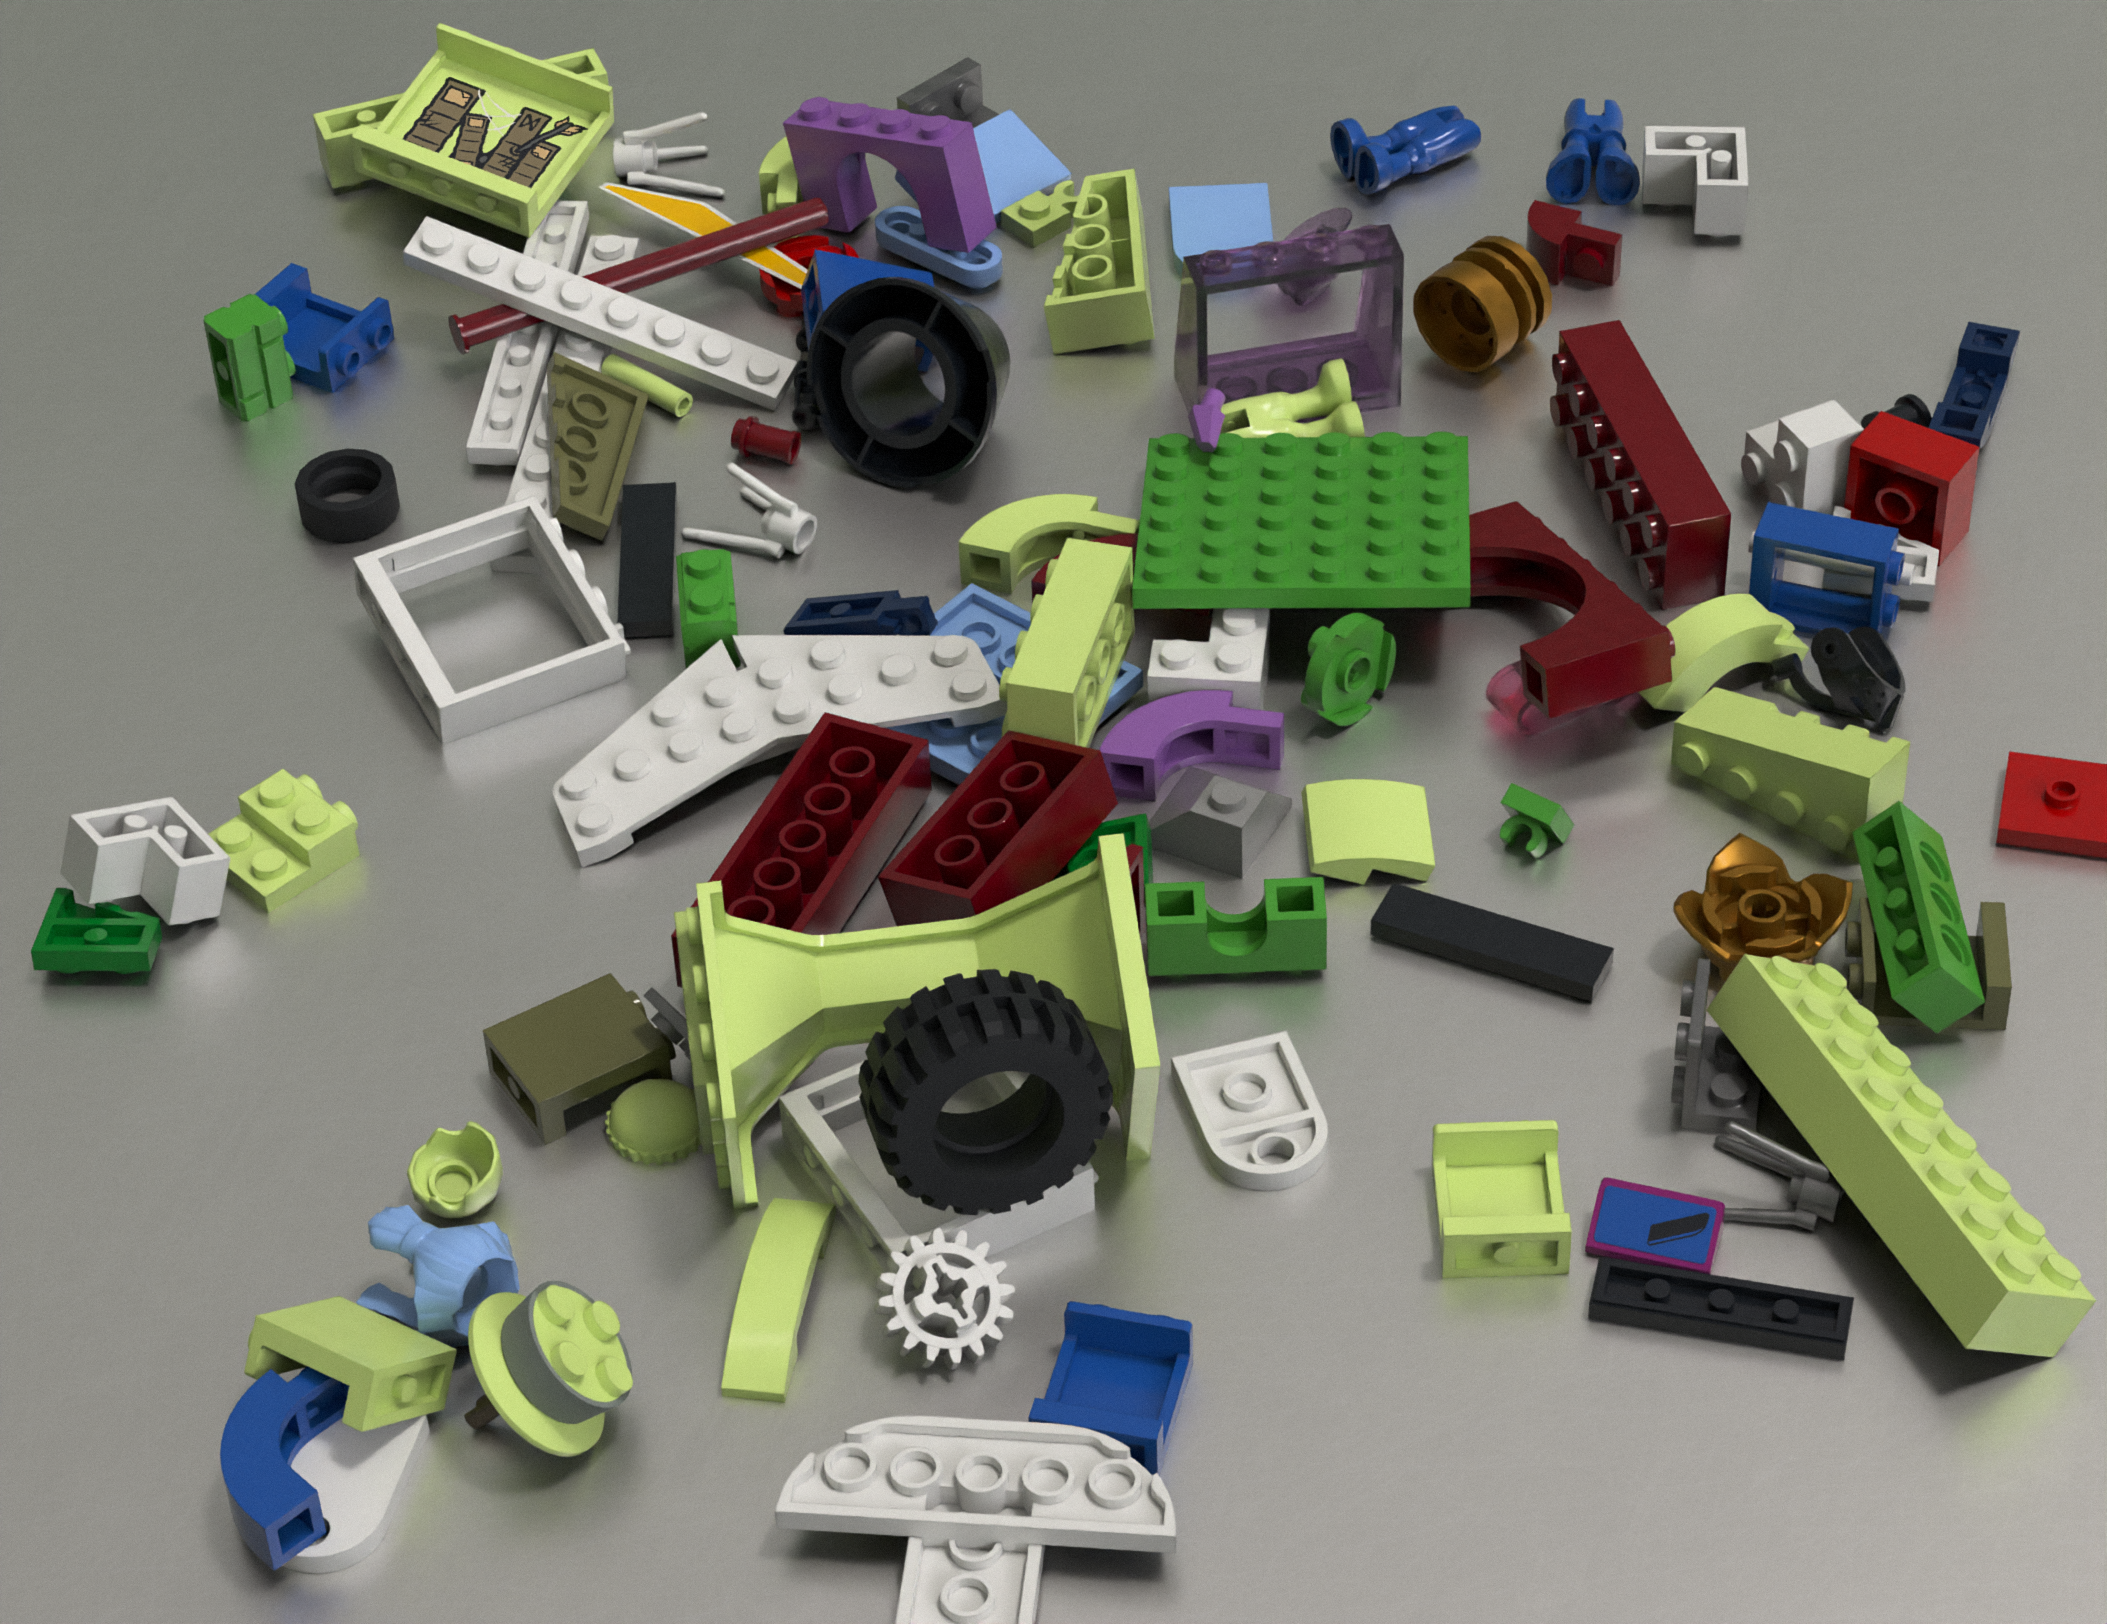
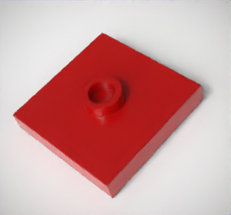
[1996,751,2107,858]

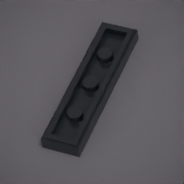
[617,482,677,638]
[1370,883,1614,1002]
[1588,1256,1854,1360]

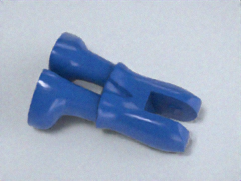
[1546,98,1640,205]

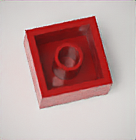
[1844,411,1980,566]

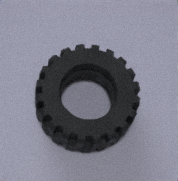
[858,969,1113,1215]

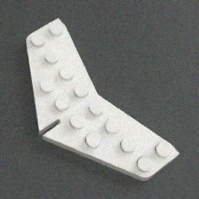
[553,635,1007,868]

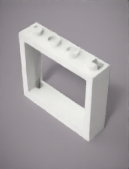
[353,495,631,745]
[779,1059,1099,1294]

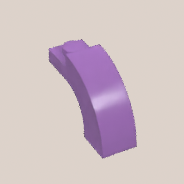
[1099,690,1284,801]

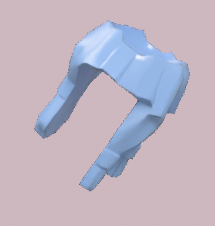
[356,1205,520,1347]

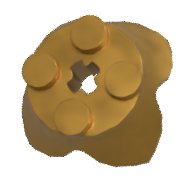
[1673,833,1853,982]

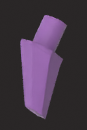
[1188,388,1225,452]

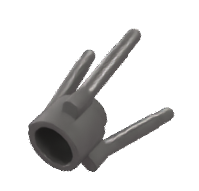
[1715,1121,1845,1231]

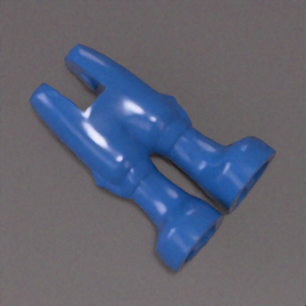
[1330,106,1481,194]

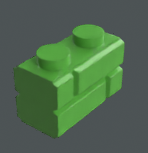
[203,294,296,422]
[676,549,741,669]

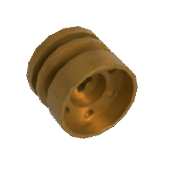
[1413,236,1552,372]

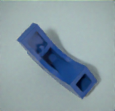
[220,1366,349,1571]

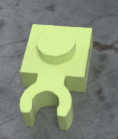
[1001,180,1079,248]

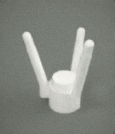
[613,112,725,198]
[681,463,817,558]

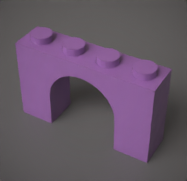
[783,97,997,253]

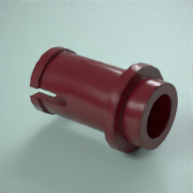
[731,416,801,465]

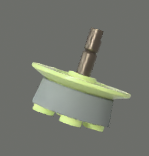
[464,1281,633,1457]

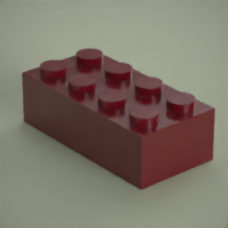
[878,730,1118,926]

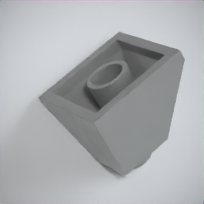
[1149,766,1292,878]

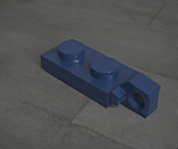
[783,590,938,636]

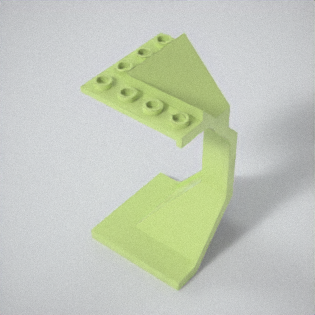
[674,833,1160,1209]

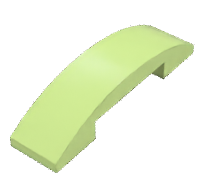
[721,1198,836,1403]

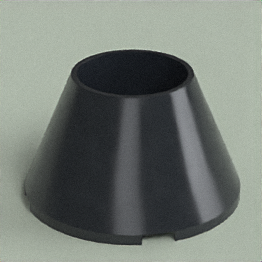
[807,277,1011,488]

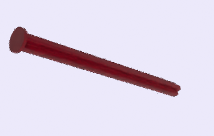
[448,197,829,355]

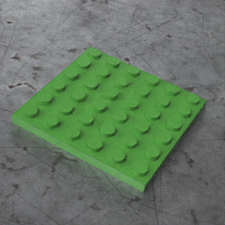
[1132,431,1470,609]

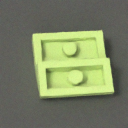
[1301,779,1435,885]

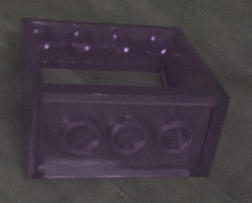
[1174,224,1404,423]

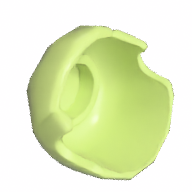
[407,1121,503,1218]

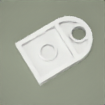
[1171,1031,1328,1191]
[282,1415,429,1574]

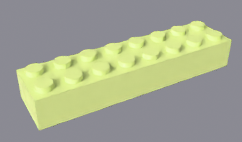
[1707,954,2096,1357]

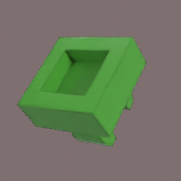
[1500,783,1575,859]

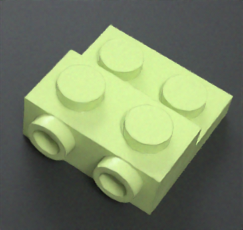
[208,769,360,913]

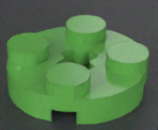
[1301,613,1396,726]

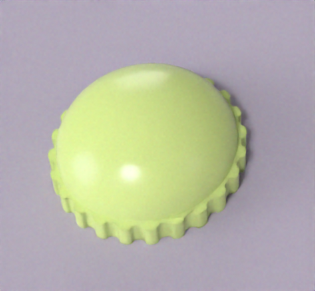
[605,1078,701,1165]

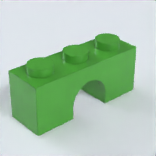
[1145,877,1327,976]

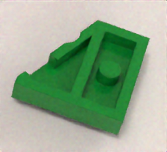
[31,888,162,974]

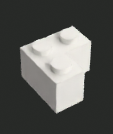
[1642,126,1748,237]
[1741,400,1864,515]
[1147,608,1270,710]
[60,797,230,926]

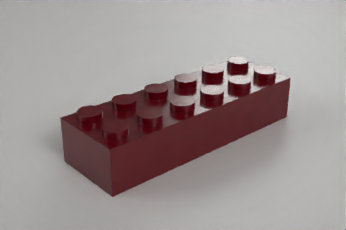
[1550,320,1731,610]
[671,712,932,988]

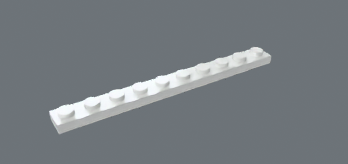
[490,235,641,574]

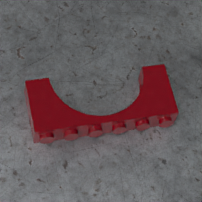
[1469,501,1676,719]

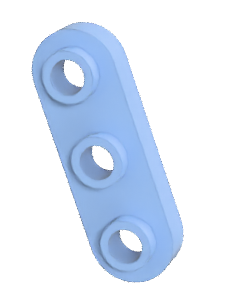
[875,206,1003,289]

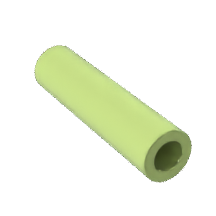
[601,354,693,417]

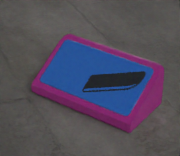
[1585,1177,1725,1274]

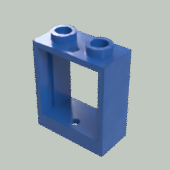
[1749,502,1905,635]

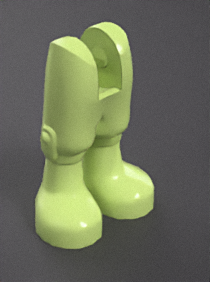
[1220,358,1365,438]

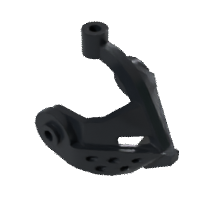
[1772,626,1906,731]

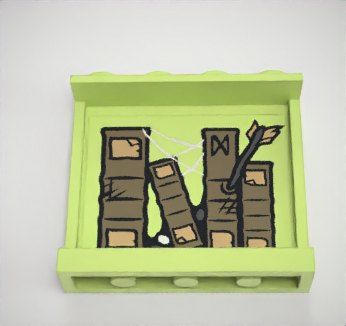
[351,23,614,238]

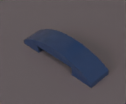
[1929,322,2020,448]

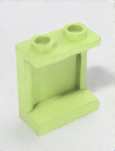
[1432,1120,1572,1278]
[244,1296,457,1432]

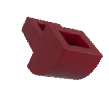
[1526,200,1622,286]

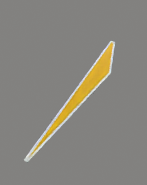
[598,182,808,289]

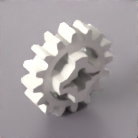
[874,1228,1015,1370]

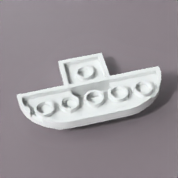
[775,1415,1176,1624]

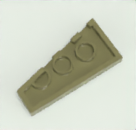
[547,352,649,541]

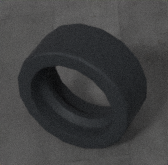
[295,448,400,543]

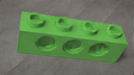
[1852,801,1985,1034]

